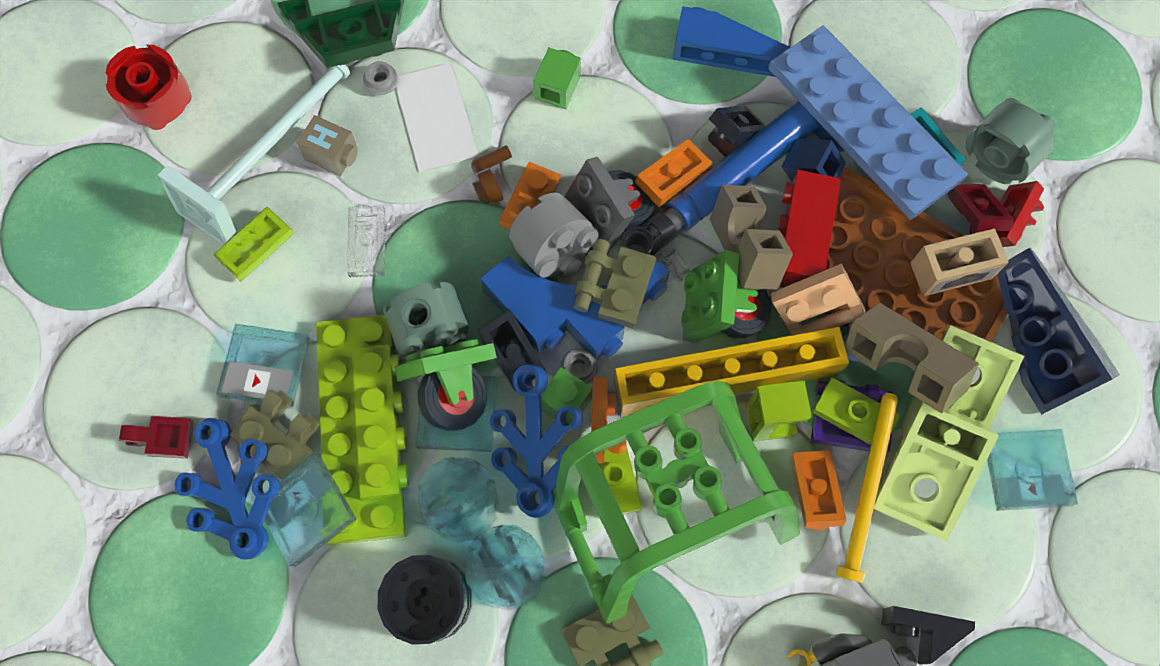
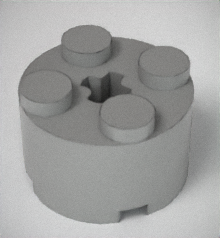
[509,193,598,278]

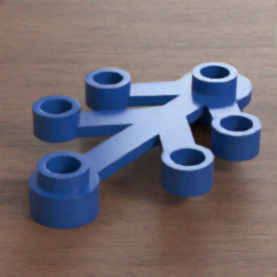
[490,365,583,518]
[174,418,280,560]

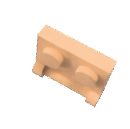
[771,264,866,336]

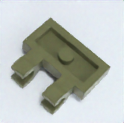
[229,390,320,483]

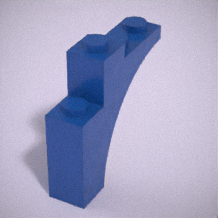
[480,256,670,361]

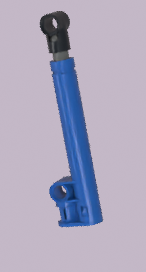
[620,101,845,256]

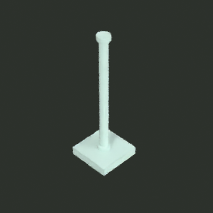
[157,65,350,245]

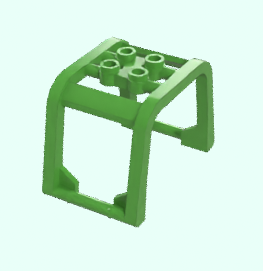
[554,381,800,624]

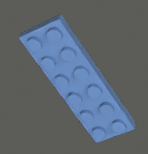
[769,25,968,220]

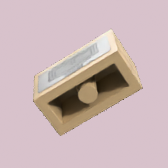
[910,229,1009,296]

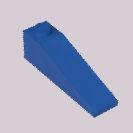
[673,6,791,77]

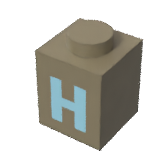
[296,115,358,176]

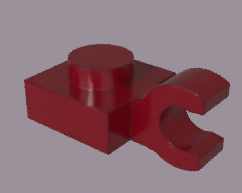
[119,416,194,459]

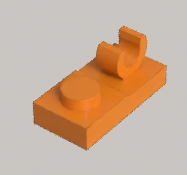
[635,139,712,207]
[499,162,561,230]
[591,377,626,463]
[791,450,846,531]

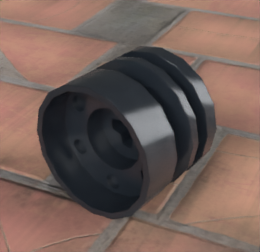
[377,555,472,645]

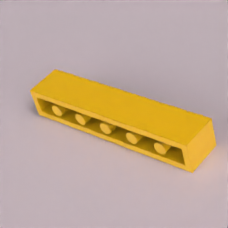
[614,327,849,416]

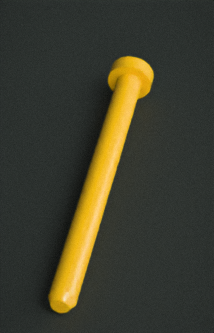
[836,393,898,582]

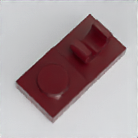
[948,184,1014,234]

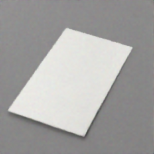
[396,62,479,172]

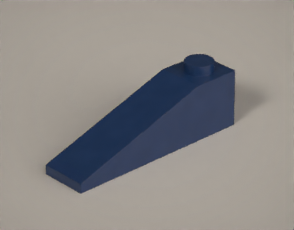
[997,248,1120,415]

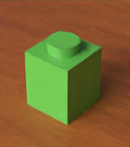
[533,47,581,109]
[541,367,593,425]

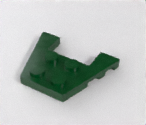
[277,0,404,68]

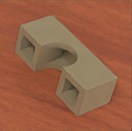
[709,185,793,290]
[845,303,979,414]

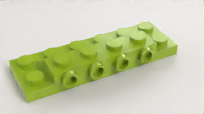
[316,315,409,546]

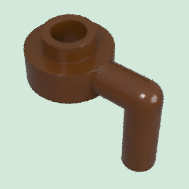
[471,145,512,206]

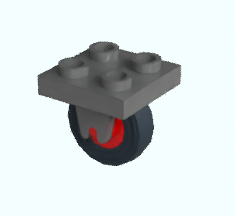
[564,157,654,254]

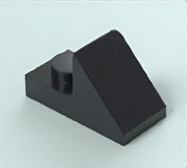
[707,106,766,157]
[477,308,546,391]
[881,606,975,665]

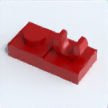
[996,181,1044,247]

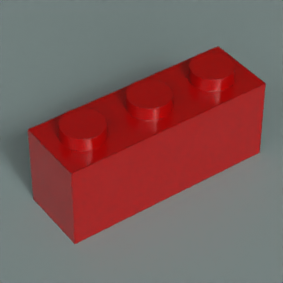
[776,170,841,286]

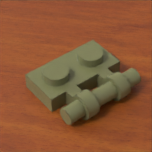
[573,239,657,329]
[561,595,664,666]

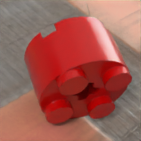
[105,44,192,130]

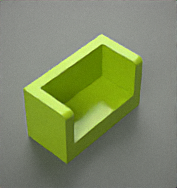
[746,380,812,442]

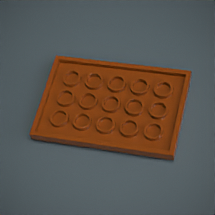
[779,166,1008,342]

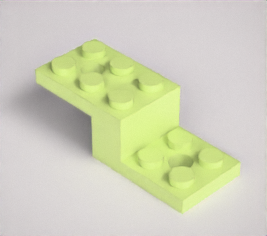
[874,324,1024,541]

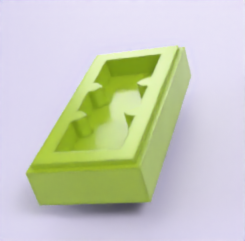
[213,206,294,282]
[812,377,901,445]
[599,444,642,515]

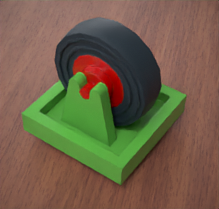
[681,250,771,343]
[394,339,497,431]

